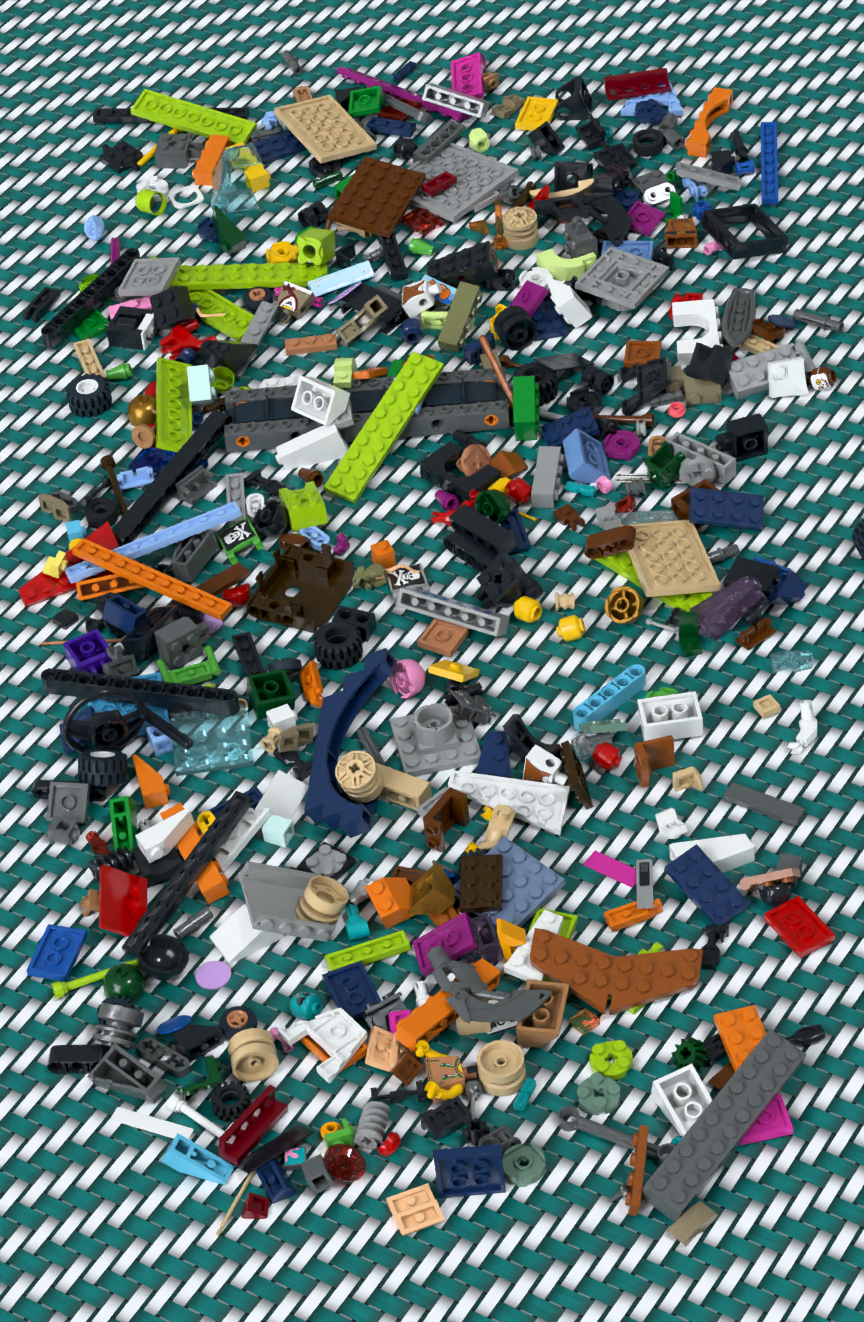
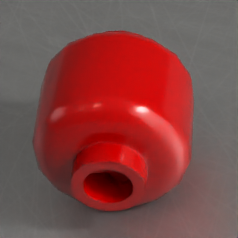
[505,477,532,505]
[592,742,623,771]

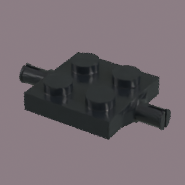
[593,140,637,173]
[99,141,143,174]

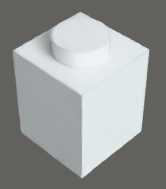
[266,704,298,736]

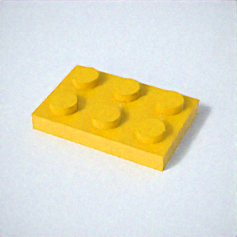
[515,96,559,131]

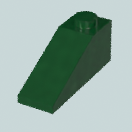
[212,205,247,257]

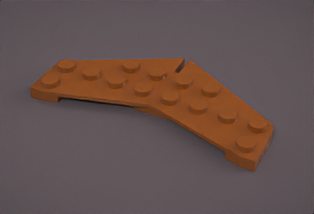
[530,928,703,1015]

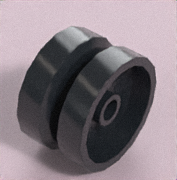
[493,306,538,351]

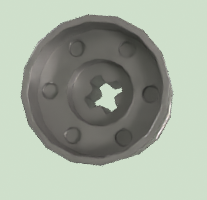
[92,1003,145,1049]

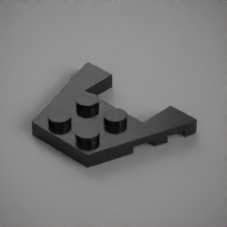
[620,357,671,416]

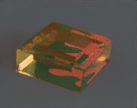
[570,1008,600,1036]

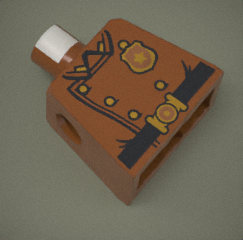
[665,215,697,249]

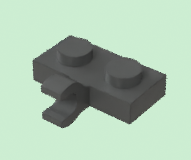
[102,645,138,677]

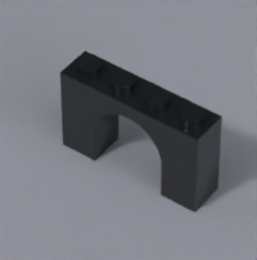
[419,441,501,505]

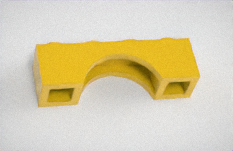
[225,142,271,193]

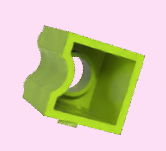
[297,228,336,265]

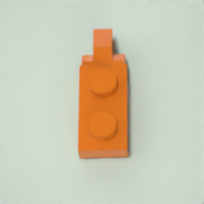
[299,660,324,708]
[604,898,663,932]

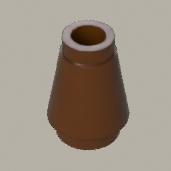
[298,467,323,487]

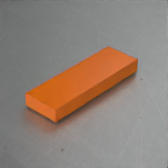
[352,367,388,380]

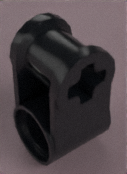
[483,269,516,291]

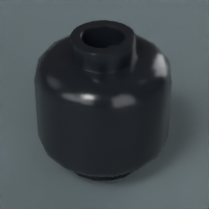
[393,138,418,159]

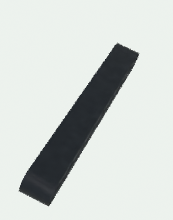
[41,248,141,348]

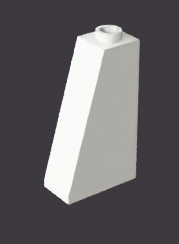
[275,421,348,470]
[669,834,756,873]

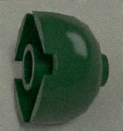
[475,489,511,524]
[103,963,145,1003]

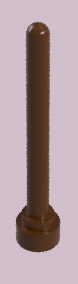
[593,413,654,427]

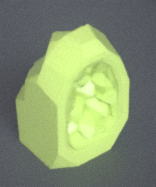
[469,128,490,153]

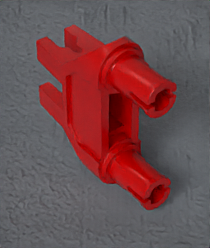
[159,319,217,361]

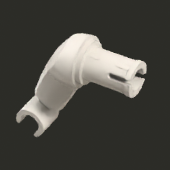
[788,700,818,754]

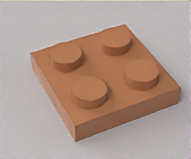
[417,618,469,657]

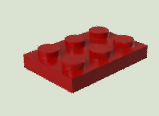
[764,896,835,959]

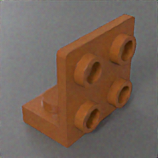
[634,735,675,788]

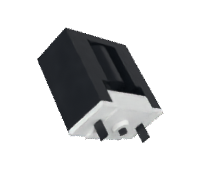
[105,306,158,350]

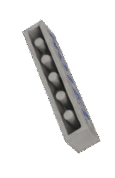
[396,586,510,637]

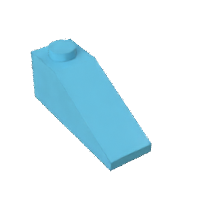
[161,1133,235,1185]

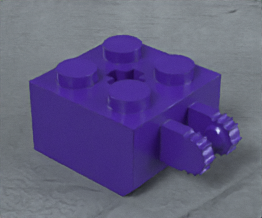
[63,629,113,674]

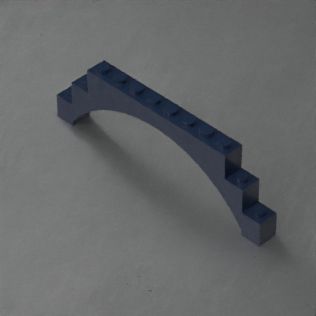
[304,648,396,838]

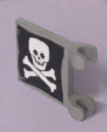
[386,563,430,605]

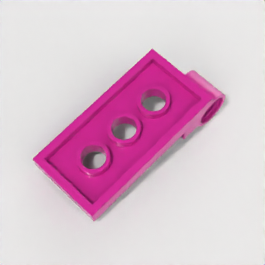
[451,52,486,98]

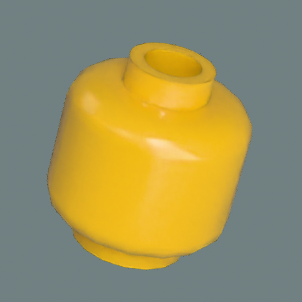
[513,596,542,623]
[556,615,586,642]

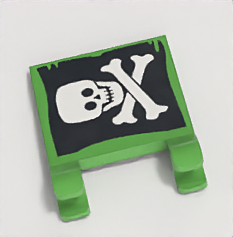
[216,516,264,565]

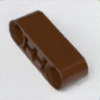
[584,525,636,559]

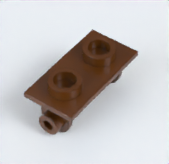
[735,617,776,650]

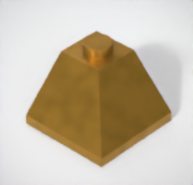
[409,862,455,915]

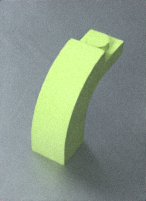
[536,249,597,281]
[333,358,358,388]

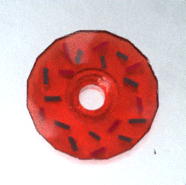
[324,1144,366,1182]

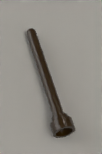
[100,455,128,516]

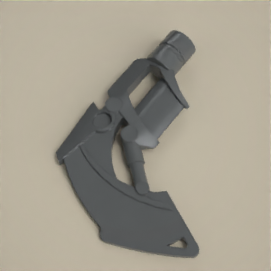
[427,946,552,1024]

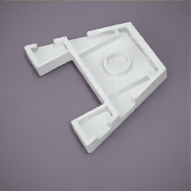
[278,1007,368,1083]

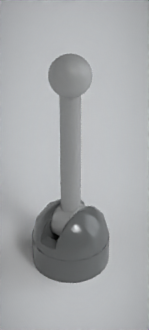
[465,1081,483,1120]

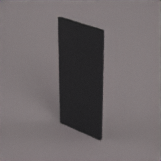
[533,353,595,372]
[233,1124,314,1174]

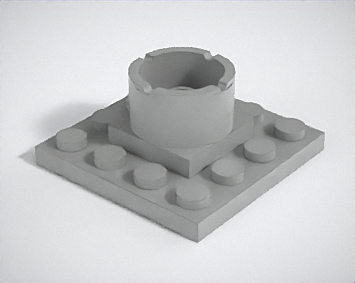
[575,246,669,311]
[390,703,481,777]

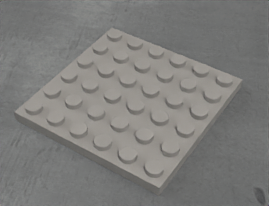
[407,142,519,222]

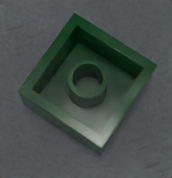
[247,669,295,719]

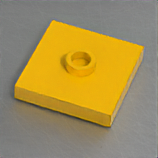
[428,660,480,682]

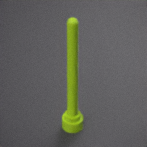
[51,959,139,999]

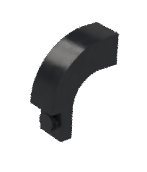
[502,714,565,767]

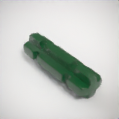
[312,170,343,189]

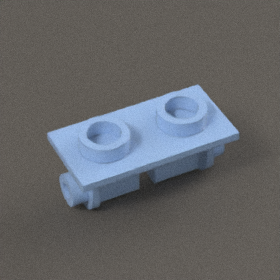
[682,178,708,202]
[117,466,154,490]

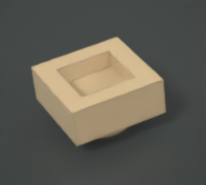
[753,694,780,719]

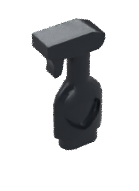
[244,470,288,497]
[273,747,312,782]
[701,924,729,970]
[784,1024,826,1045]

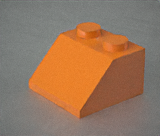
[365,877,414,930]

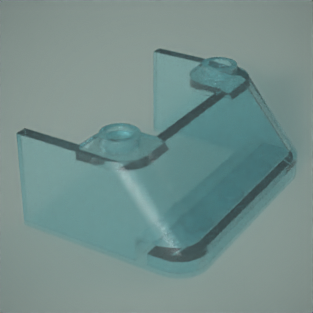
[211,143,262,214]

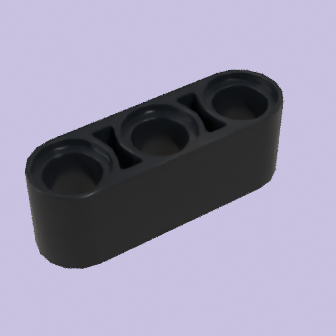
[47,1044,110,1074]

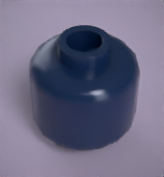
[401,318,423,344]

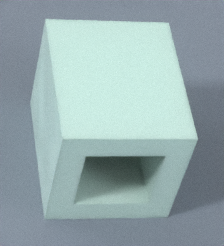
[261,814,295,848]

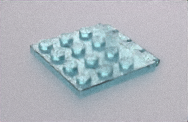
[171,704,254,776]

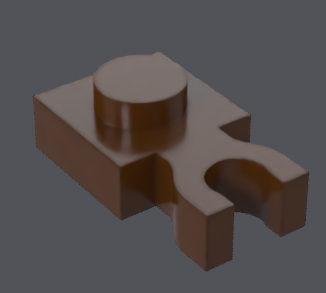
[553,504,585,532]

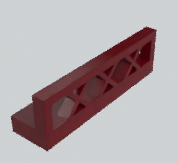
[604,68,671,101]
[219,1085,288,1165]

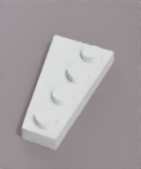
[504,910,563,981]

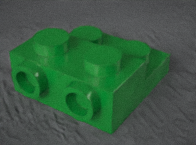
[348,85,384,117]

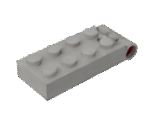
[726,342,816,399]

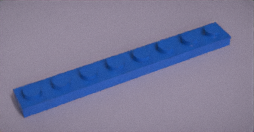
[761,122,778,205]

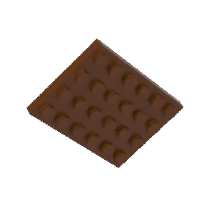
[328,156,426,238]

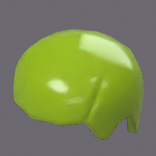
[212,366,235,394]

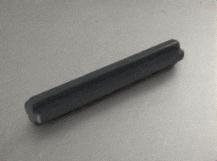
[144,706,194,750]

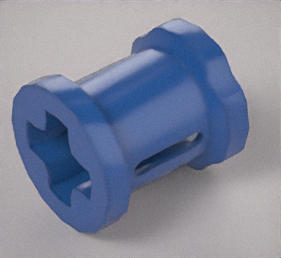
[735,159,755,177]

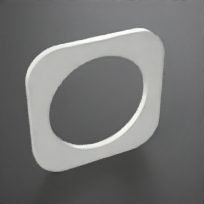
[168,185,204,209]

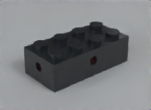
[427,241,498,289]

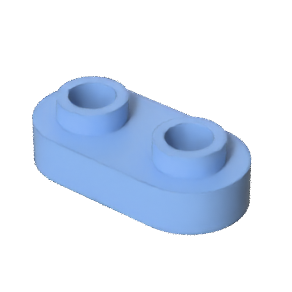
[300,526,330,551]

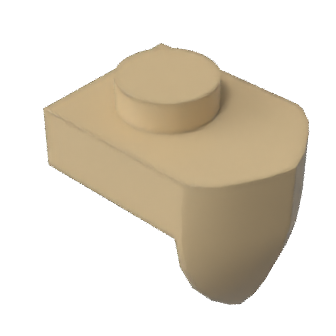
[672,767,703,792]

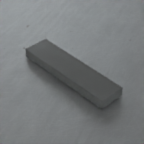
[723,782,805,826]

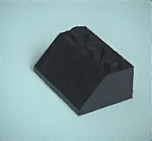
[197,340,258,371]
[121,604,180,660]

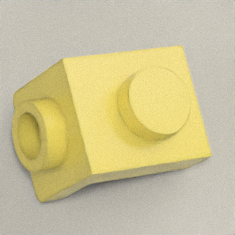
[42,551,68,579]

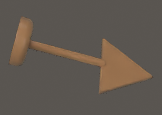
[132,409,156,449]

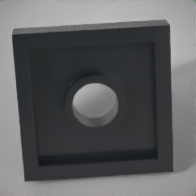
[554,75,593,121]
[554,161,593,192]

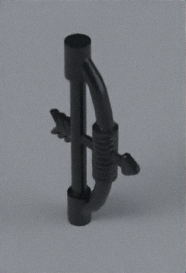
[80,478,111,506]

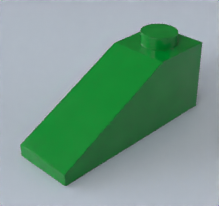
[109,796,137,854]

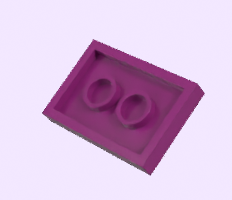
[413,912,478,977]

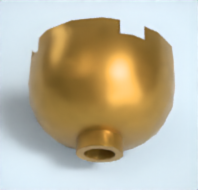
[127,395,156,427]
[605,586,644,625]

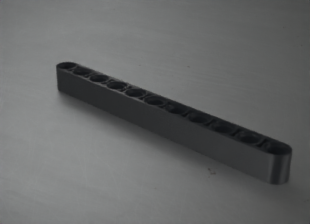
[112,409,232,547]
[41,668,240,715]

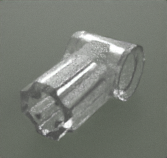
[571,732,613,760]

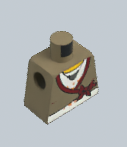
[276,280,316,324]

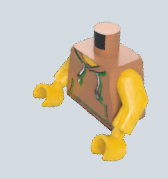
[416,1040,477,1104]

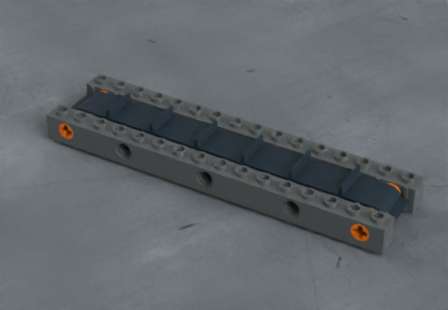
[224,367,510,453]

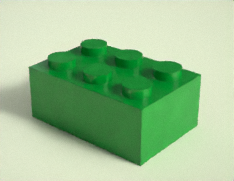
[513,376,541,441]

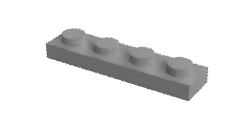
[675,161,741,191]
[225,472,246,527]

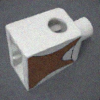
[402,279,442,318]
[523,744,570,786]

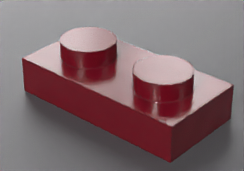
[421,171,457,197]

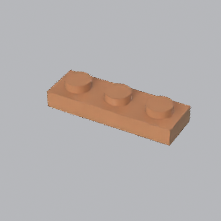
[285,333,337,356]

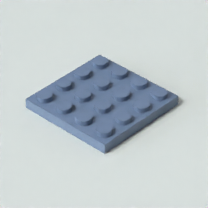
[453,836,566,929]

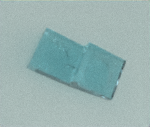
[770,651,812,673]

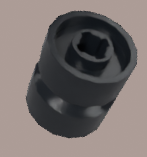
[298,201,329,229]
[581,365,614,396]

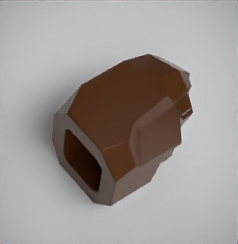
[279,533,311,550]

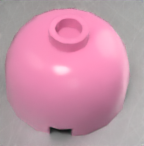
[389,659,426,699]

